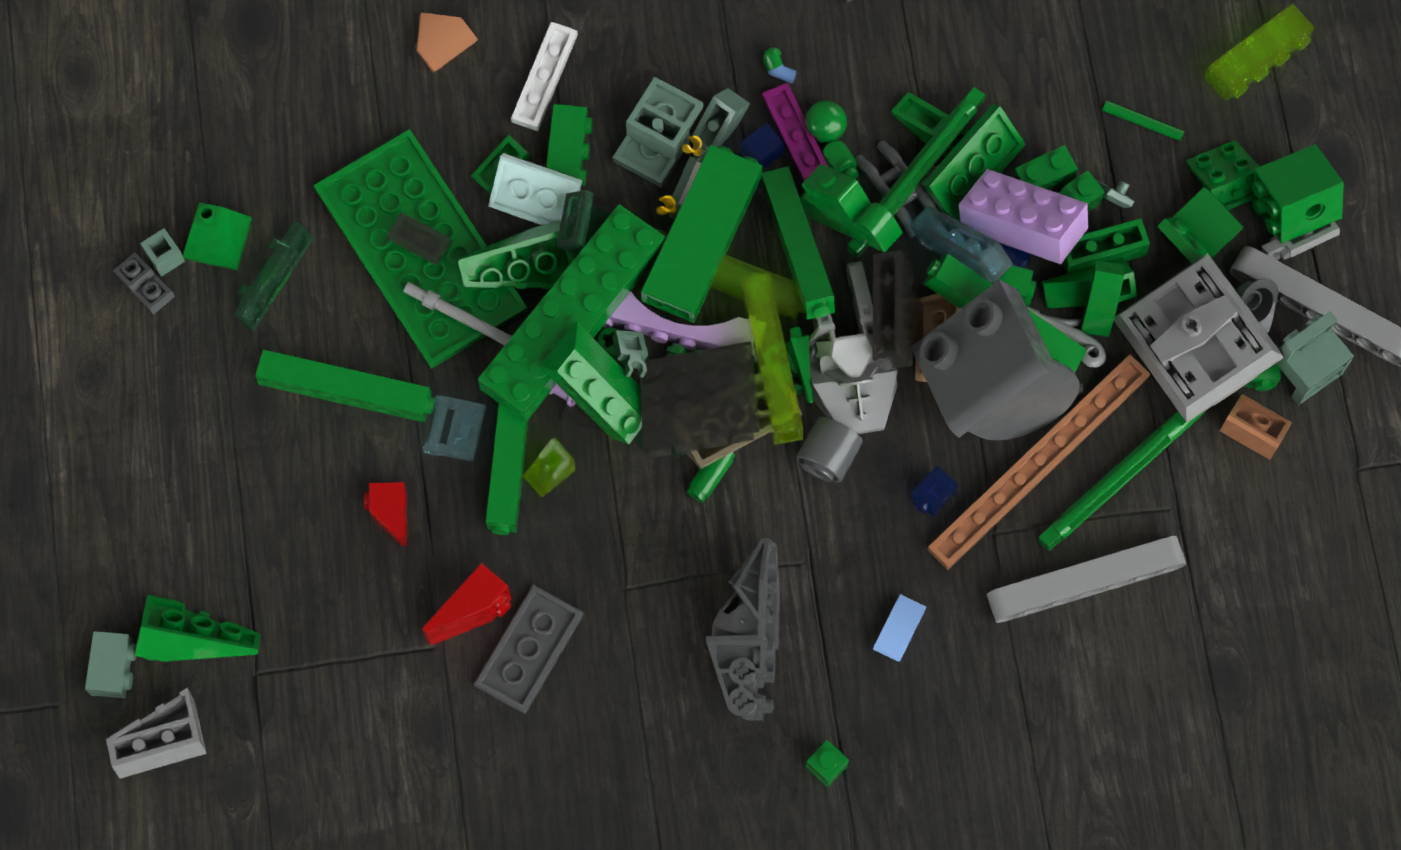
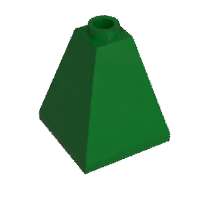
[183,202,252,271]

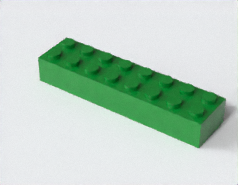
[478,204,665,422]

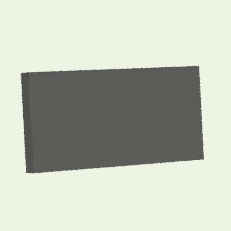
[474,585,584,715]

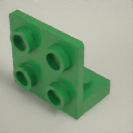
[1186,141,1259,210]
[1157,187,1243,263]

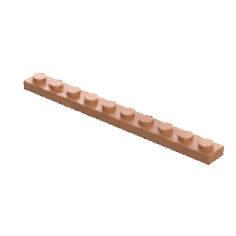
[927,355,1150,570]

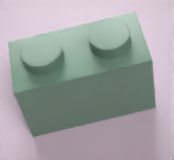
[85,631,137,698]

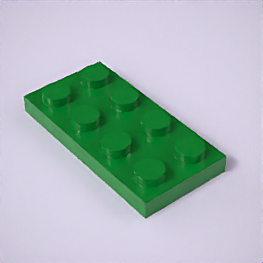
[922,104,1026,224]

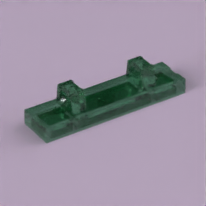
[234,221,314,331]

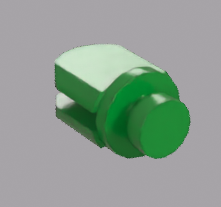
[823,141,859,179]

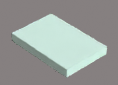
[488,153,582,228]

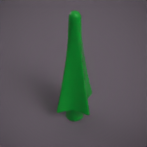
[786,327,813,403]

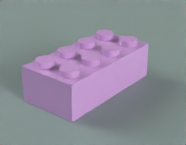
[959,169,1088,264]

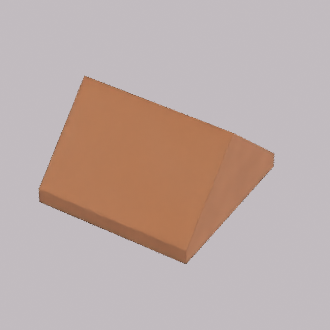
[1220,394,1292,460]

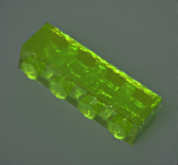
[1204,4,1315,101]

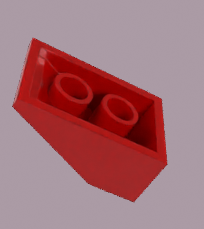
[422,563,512,646]

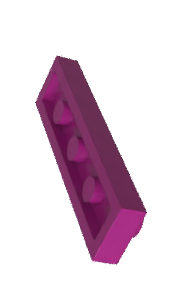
[762,83,828,182]

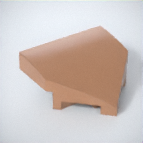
[415,13,478,73]

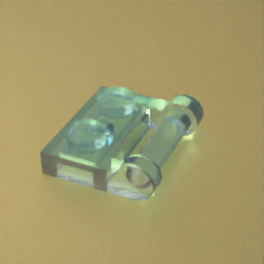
[423,396,486,462]

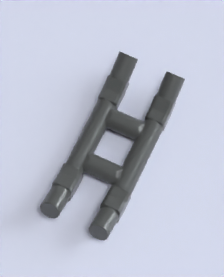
[855,140,942,238]

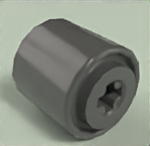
[796,416,863,483]

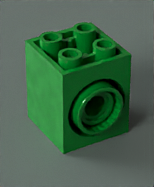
[1252,144,1344,244]

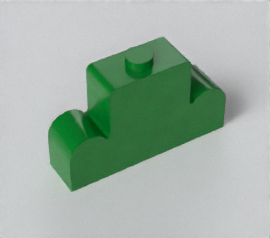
[799,164,903,253]

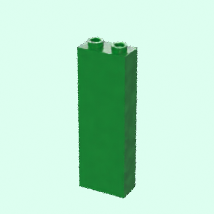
[641,145,763,323]

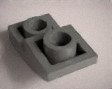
[113,252,175,315]

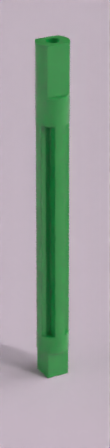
[847,87,985,258]
[1039,410,1206,551]

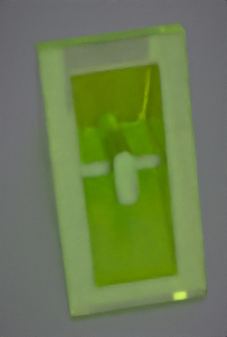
[523,438,576,497]

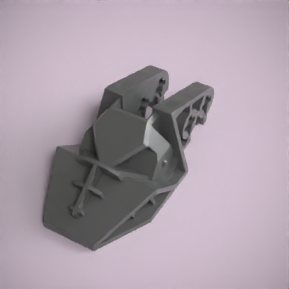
[706,538,780,721]

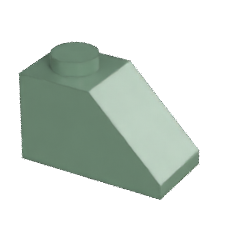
[690,88,750,151]

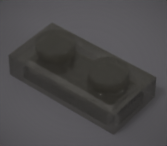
[387,213,451,266]

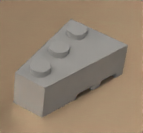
[106,688,207,778]

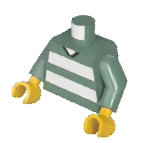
[656,136,707,220]

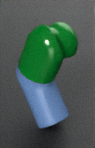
[763,47,797,83]

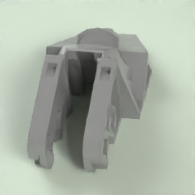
[809,261,898,434]

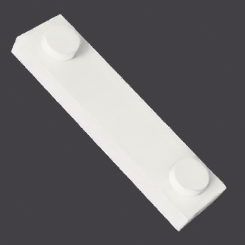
[511,22,577,131]

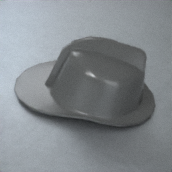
[1235,278,1278,342]

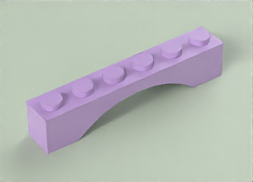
[603,292,766,365]

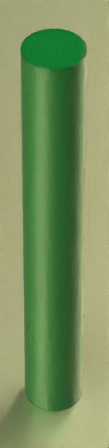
[1102,100,1184,141]

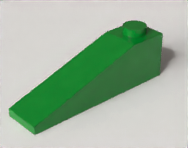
[457,221,574,289]
[135,595,261,661]

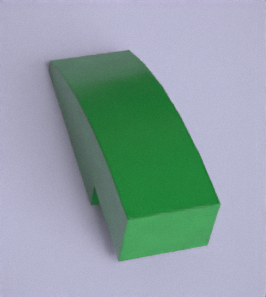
[891,92,968,158]
[1081,260,1125,337]

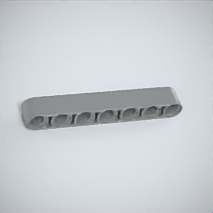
[1229,246,1401,366]
[986,536,1187,623]

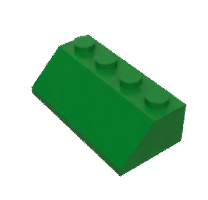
[540,322,649,444]

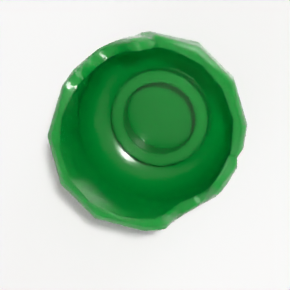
[805,101,847,143]

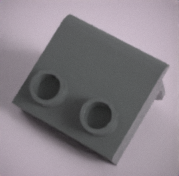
[911,280,1079,440]

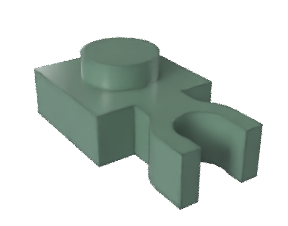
[612,330,648,378]

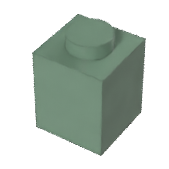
[140,228,185,277]

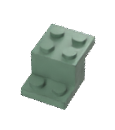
[613,77,703,188]
[1276,311,1354,406]

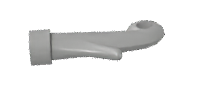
[1027,306,1106,368]

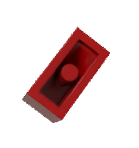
[364,482,407,546]

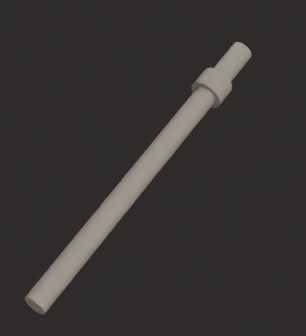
[403,282,512,345]

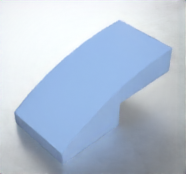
[873,594,926,662]

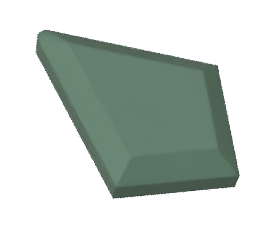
[1095,179,1135,208]

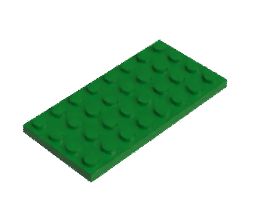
[313,129,528,369]

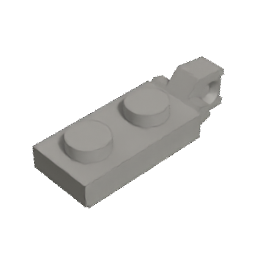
[1262,222,1340,260]

